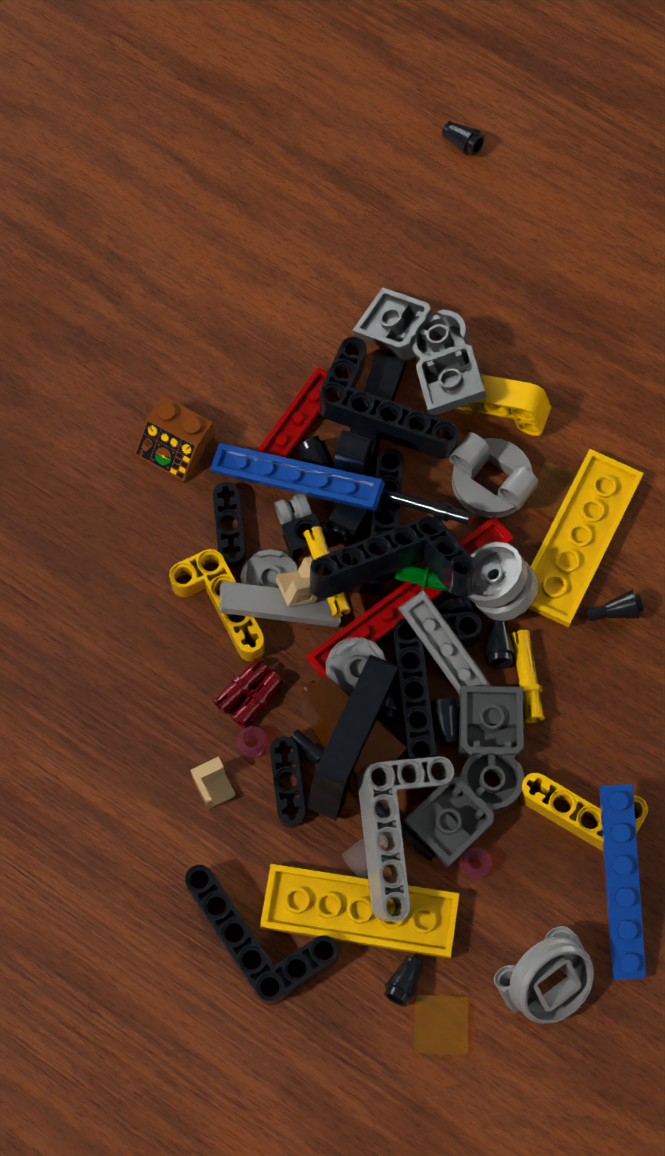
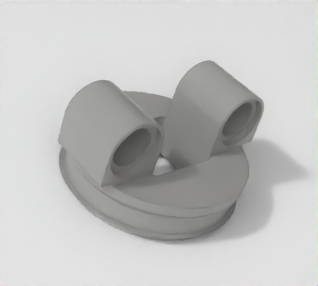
[449,432,538,518]
[494,926,594,1024]

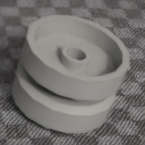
[468,542,538,621]

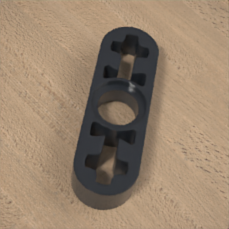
[213,482,246,568]
[270,736,306,828]

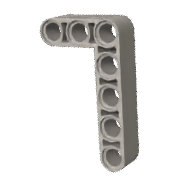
[357,756,454,922]

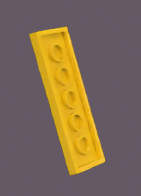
[528,449,644,627]
[260,864,460,959]

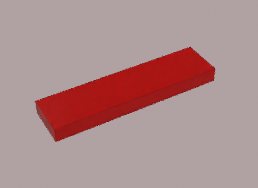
[257,367,331,458]

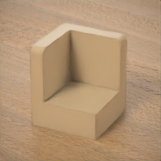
[276,557,318,607]
[190,756,235,810]

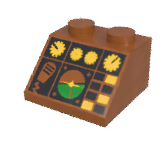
[134,396,215,483]

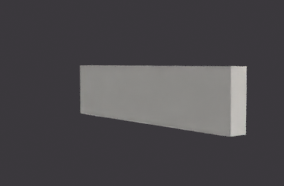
[220,581,341,627]
[398,590,491,695]

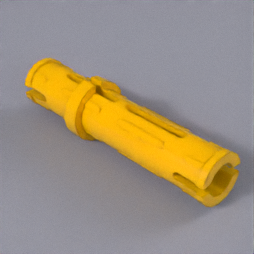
[303,527,351,618]
[511,630,545,723]

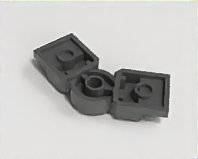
[352,287,487,416]
[403,686,524,867]

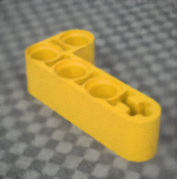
[456,374,551,436]
[169,549,265,661]
[519,773,648,851]

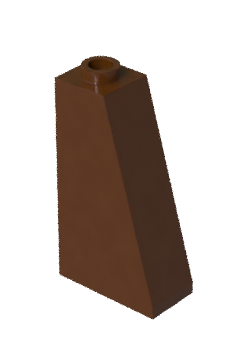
[299,675,407,799]

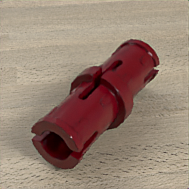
[212,658,269,714]
[231,670,285,729]

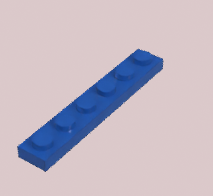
[210,443,385,511]
[599,784,646,980]

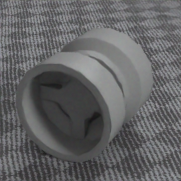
[274,494,312,525]

